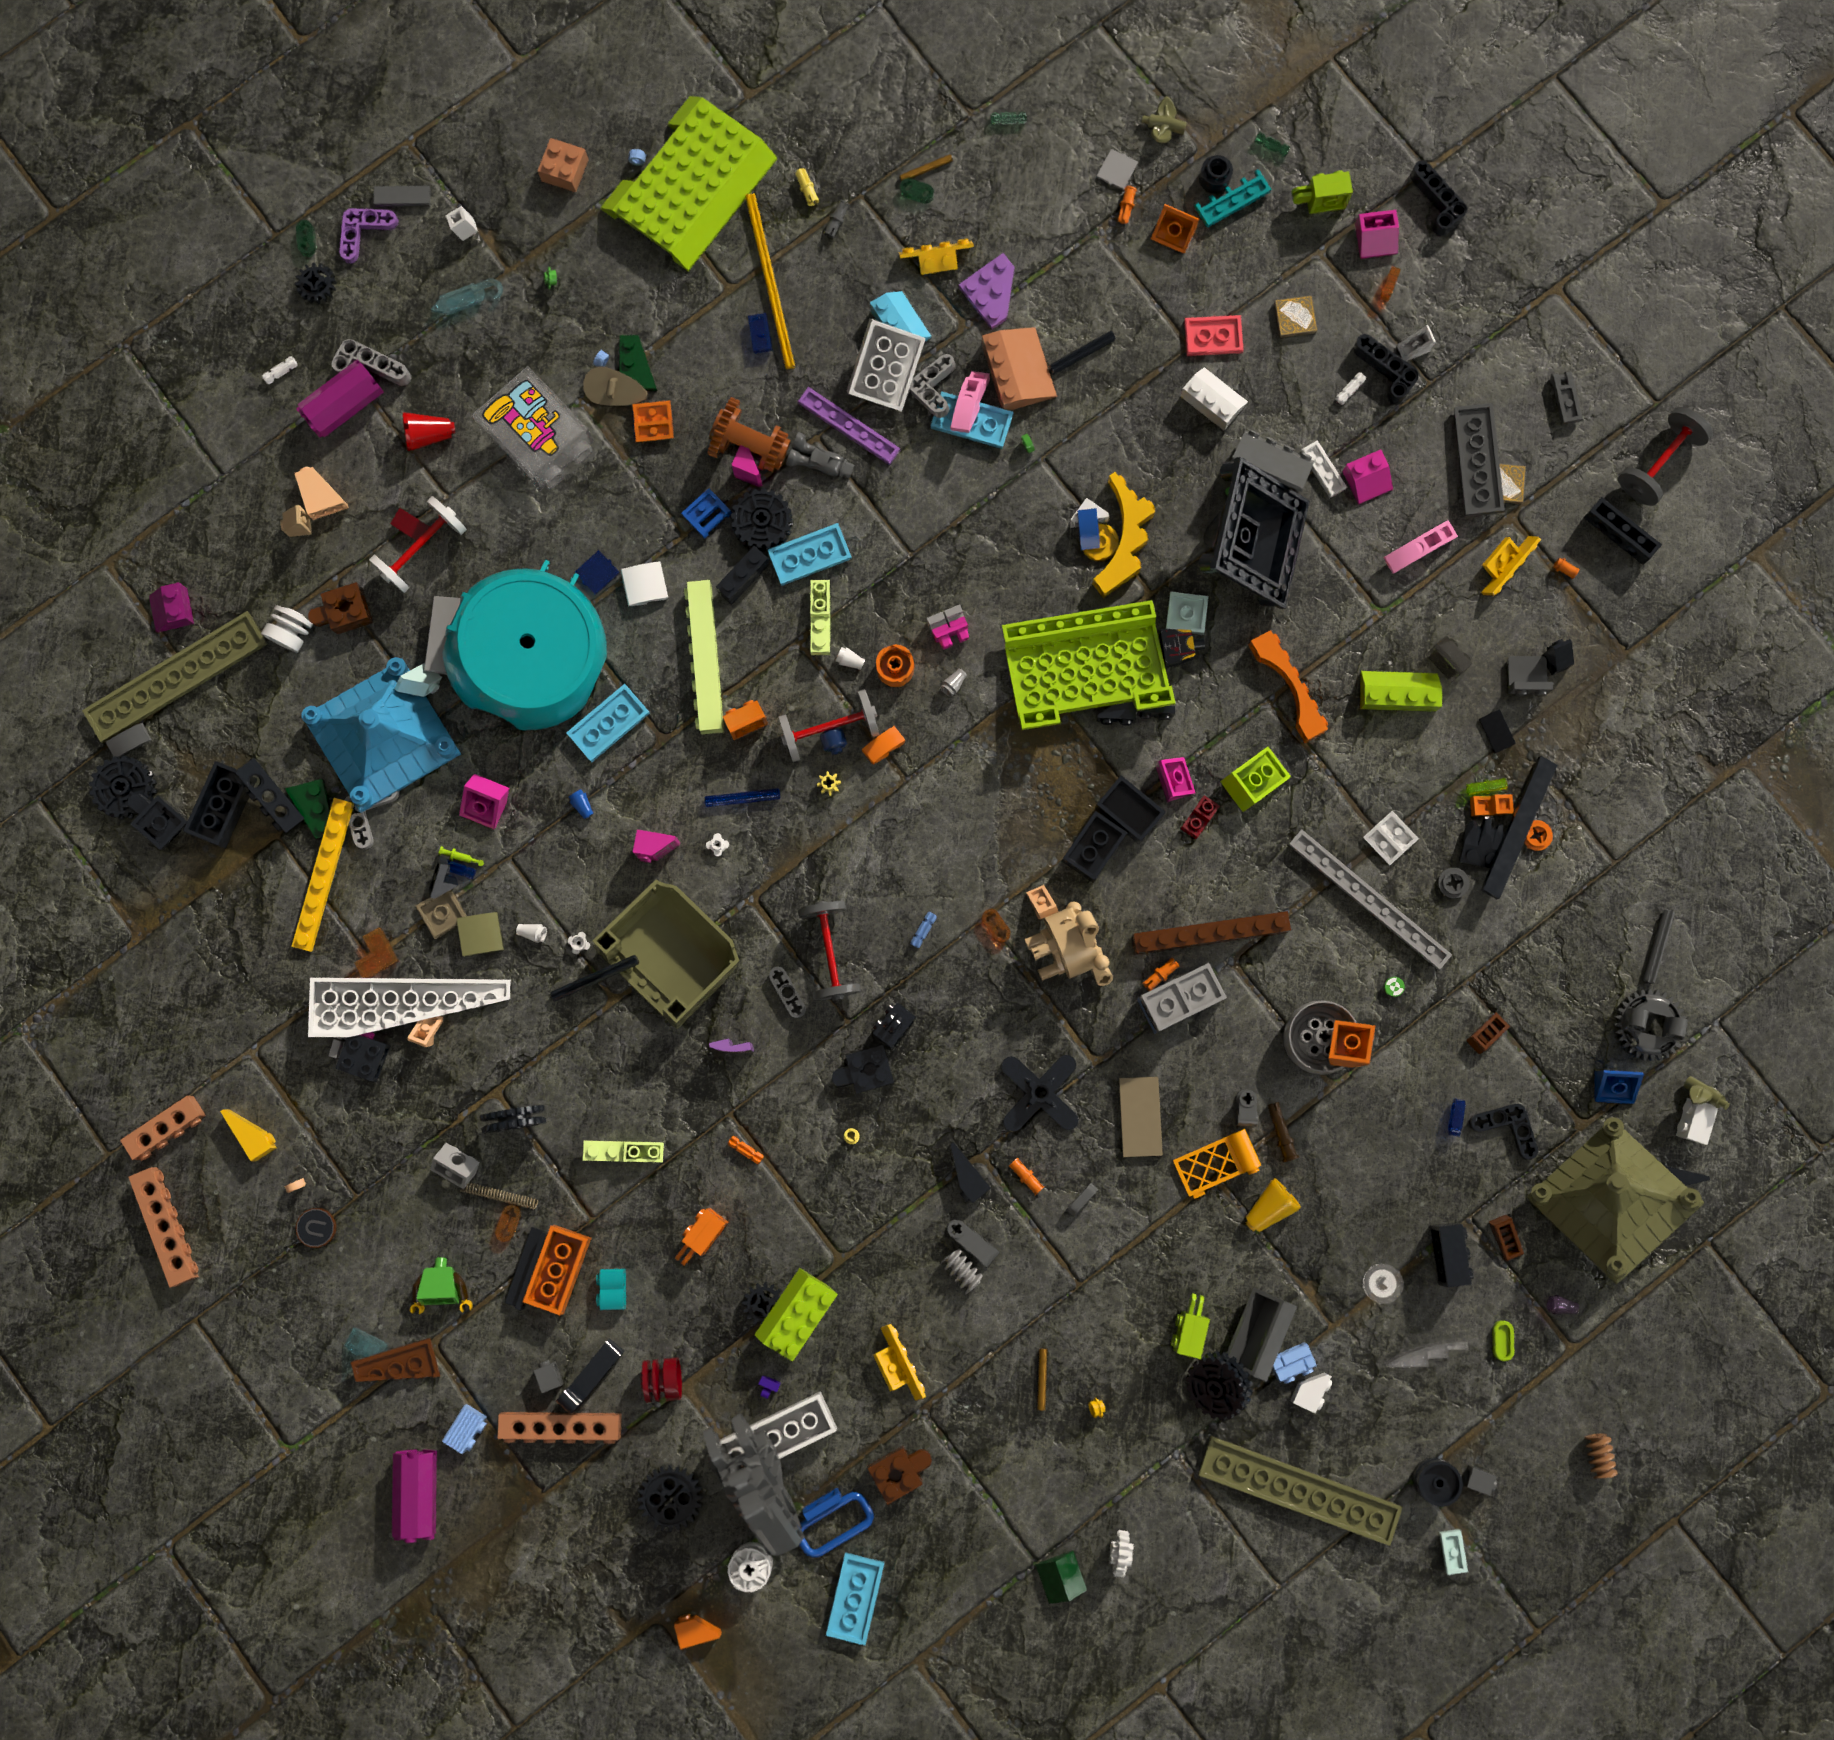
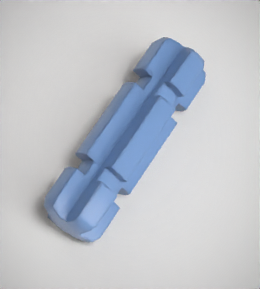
[911,912,937,948]

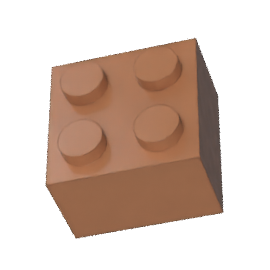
[538,138,589,192]

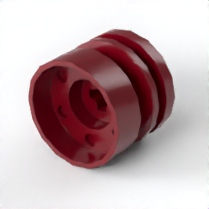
[641,1357,682,1403]

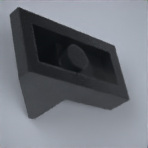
[429,856,458,899]

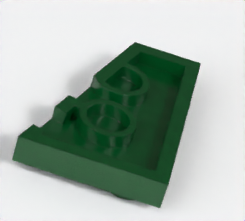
[620,335,658,391]
[285,779,331,839]

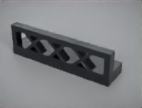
[505,1227,548,1311]

